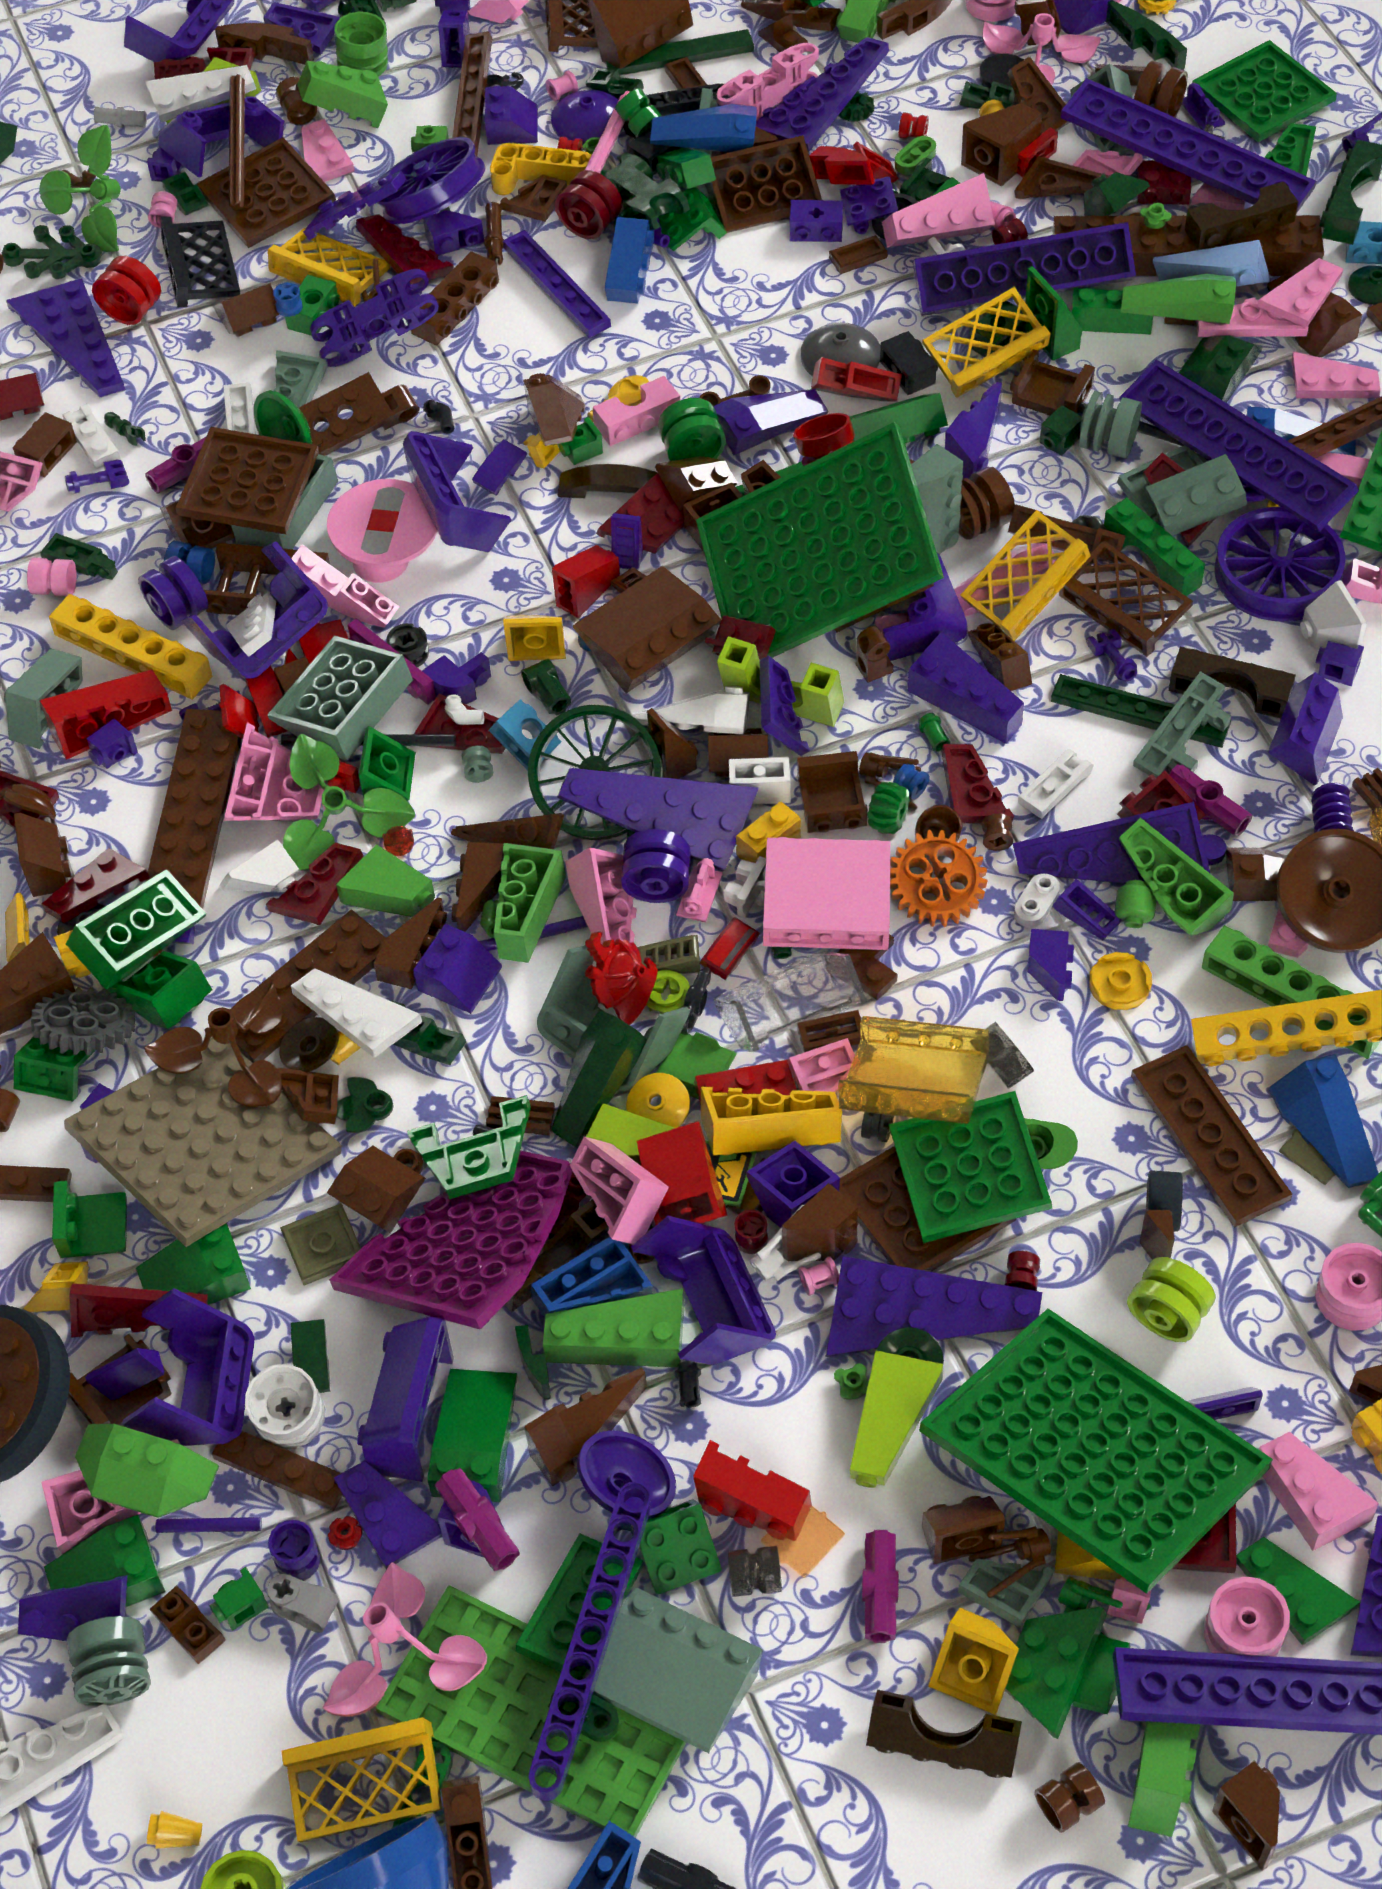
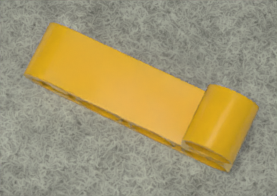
[490,143,592,195]

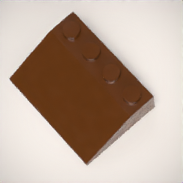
[588,0,694,69]
[705,135,822,233]
[573,566,721,694]

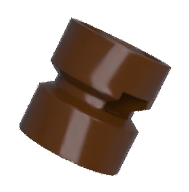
[275,77,318,125]
[1034,1762,1106,1833]

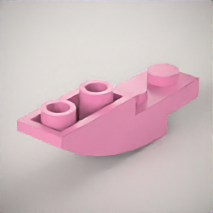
[291,545,399,628]

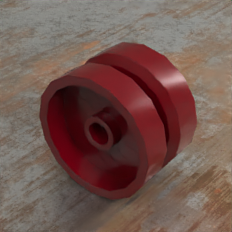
[555,170,622,239]

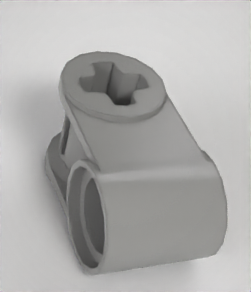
[267,1574,339,1633]

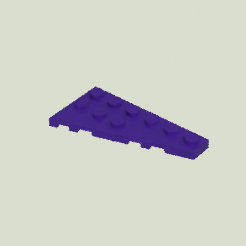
[756,37,890,152]
[6,278,125,398]
[557,768,759,872]
[1013,802,1211,884]
[825,1256,1043,1357]

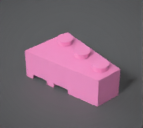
[570,1136,669,1244]
[1259,1432,1379,1551]

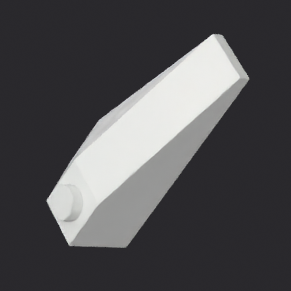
[631,686,750,734]

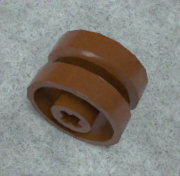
[1134,60,1188,118]

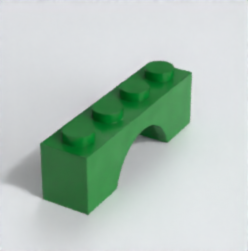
[1104,497,1205,596]

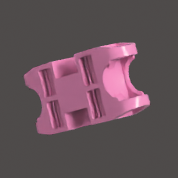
[717,43,819,120]

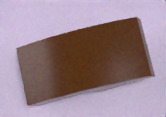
[149,1585,226,1664]

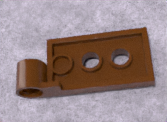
[299,372,420,456]

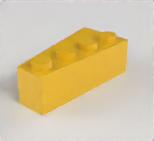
[701,1087,842,1156]

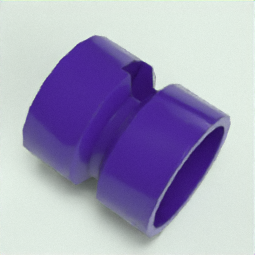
[268,1520,320,1581]

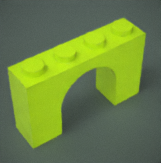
[717,636,844,727]

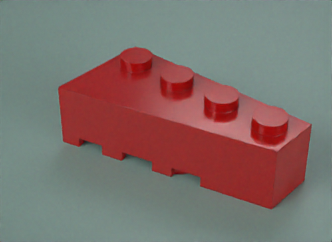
[39,669,172,760]

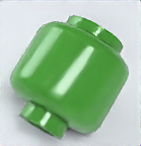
[1115,880,1157,928]

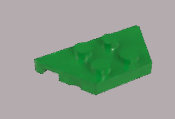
[1005,1607,1107,1739]

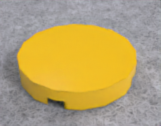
[1089,952,1152,1010]

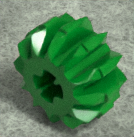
[867,782,910,834]

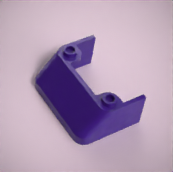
[124,0,235,62]
[158,96,285,178]
[403,431,511,553]
[181,541,328,679]
[883,552,968,661]
[631,1216,776,1365]
[122,1288,255,1446]
[357,1316,454,1482]

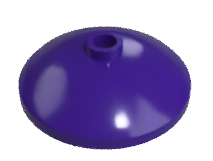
[551,90,623,144]
[577,1430,676,1519]

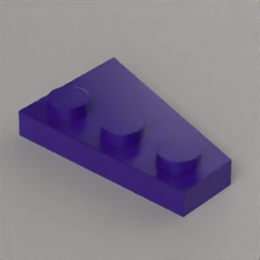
[759,655,810,756]

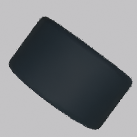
[1146,1171,1183,1232]

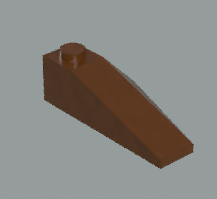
[1267,273,1362,358]
[523,373,585,446]
[1226,847,1287,901]
[524,1367,647,1487]

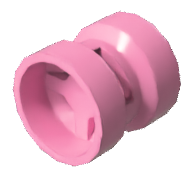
[148,191,178,228]

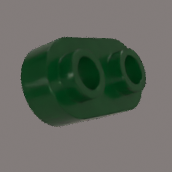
[550,1691,619,1742]

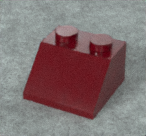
[0,373,45,421]

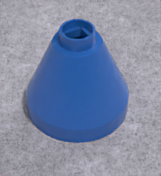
[285,1813,449,1889]

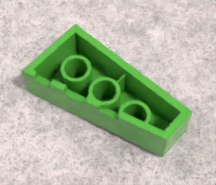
[494,843,566,963]

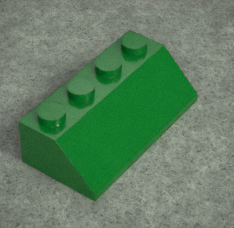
[849,393,948,443]

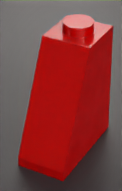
[552,545,620,618]

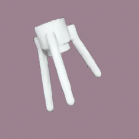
[749,1205,821,1281]

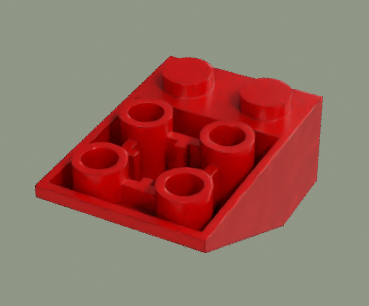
[637,1121,728,1225]

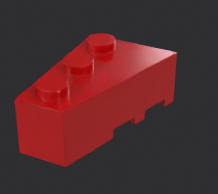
[693,1440,812,1542]

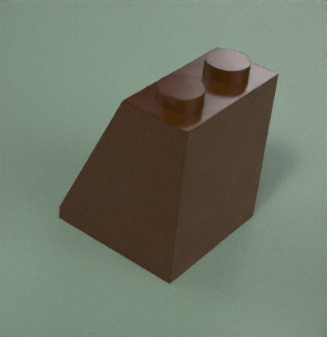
[961,103,1042,187]

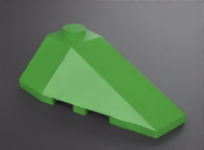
[1121,274,1236,324]
[1119,818,1234,936]

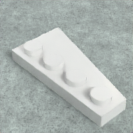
[145,65,256,123]

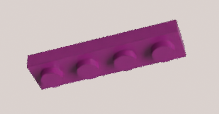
[347,619,436,705]

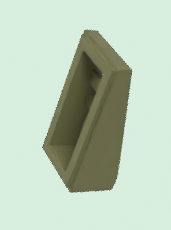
[638,935,700,973]

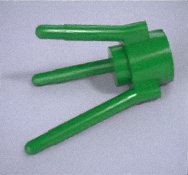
[1058,1576,1151,1638]

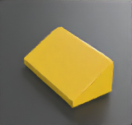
[5,893,30,962]

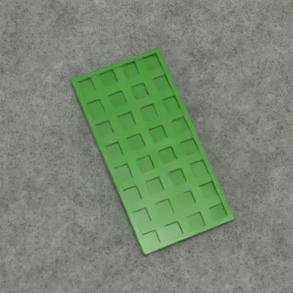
[376,1585,686,1838]

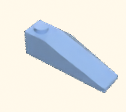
[1153,240,1270,287]

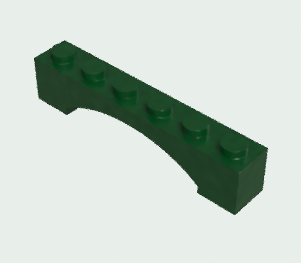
[1319,140,1382,245]

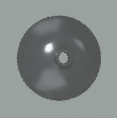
[800,322,880,377]

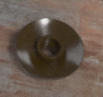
[279,1017,338,1072]

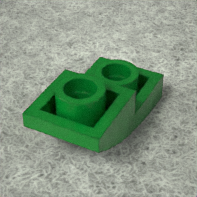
[1073,1636,1130,1715]

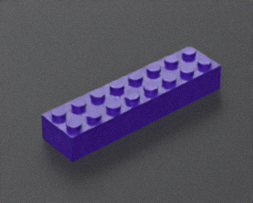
[913,222,1136,316]

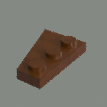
[1008,56,1070,134]

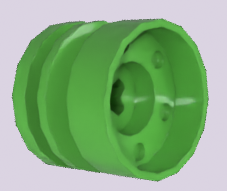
[334,12,388,76]

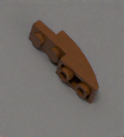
[877,0,952,40]
[215,23,314,65]

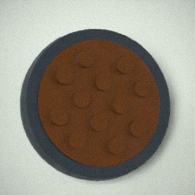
[0,1305,70,1483]

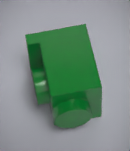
[558,417,603,465]
[209,1567,269,1631]

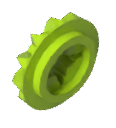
[646,970,690,1014]

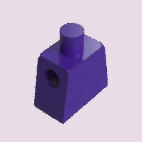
[438,10,470,68]

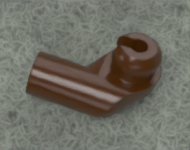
[62,170,96,188]

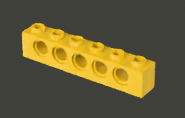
[49,594,213,700]
[1191,990,1382,1067]

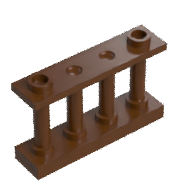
[203,542,330,615]

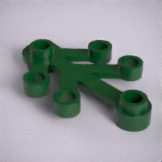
[2,225,102,279]

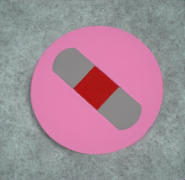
[327,479,438,583]

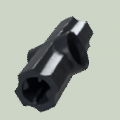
[637,1848,736,1889]

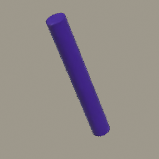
[155,1517,262,1533]

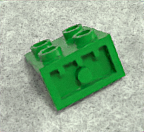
[659,187,727,251]
[13,1036,96,1102]
[52,1181,127,1258]
[632,1499,722,1594]

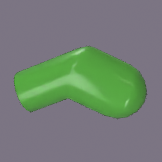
[480,899,499,938]

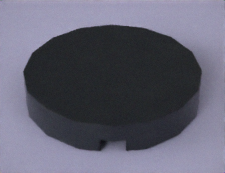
[979,53,1024,88]

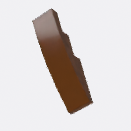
[741,0,841,31]

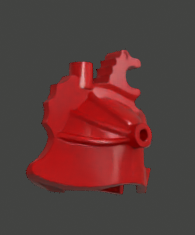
[585,932,658,1025]

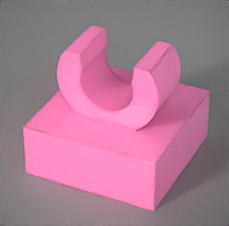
[1107,1577,1151,1624]

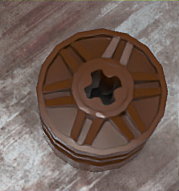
[959,467,1015,540]

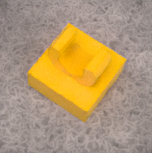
[523,433,560,468]

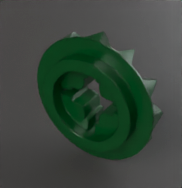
[838,90,875,121]

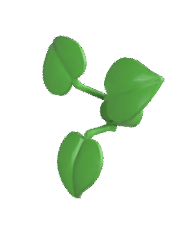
[39,125,121,252]
[283,734,415,871]

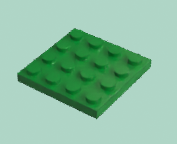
[1192,40,1337,143]
[889,1091,1052,1243]

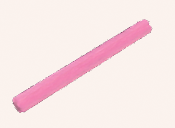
[585,91,630,173]

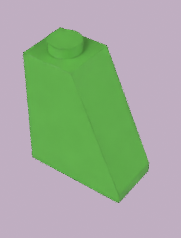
[336,845,435,917]

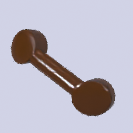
[699,375,771,406]

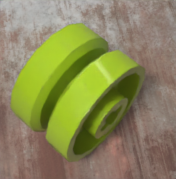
[1127,1257,1216,1342]
[200,1850,287,1889]

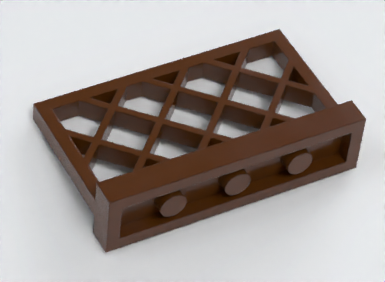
[544,0,599,52]
[1059,541,1193,657]

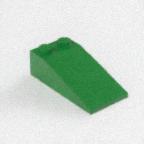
[66,869,207,990]
[427,1368,518,1502]

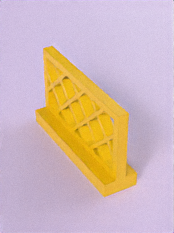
[267,228,390,307]
[922,287,1051,398]
[960,510,1091,641]
[281,1717,443,1843]

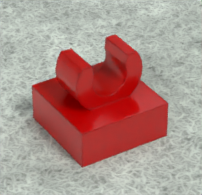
[327,761,361,793]

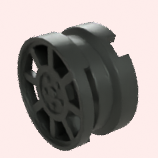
[386,623,429,667]
[861,1093,896,1143]

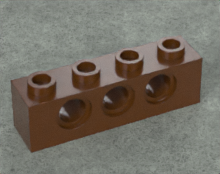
[411,251,499,346]

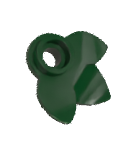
[336,1077,394,1133]

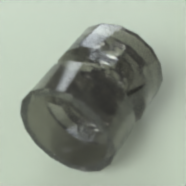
[727,1546,782,1597]

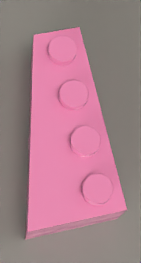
[41,1439,180,1555]

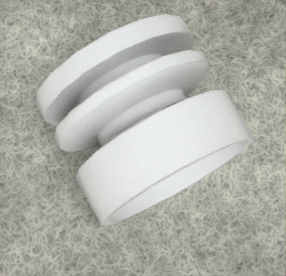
[245,1364,325,1449]

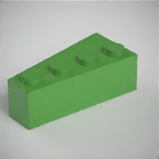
[543,1288,684,1367]
[1128,1721,1200,1837]

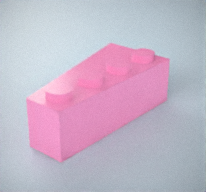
[882,173,995,248]

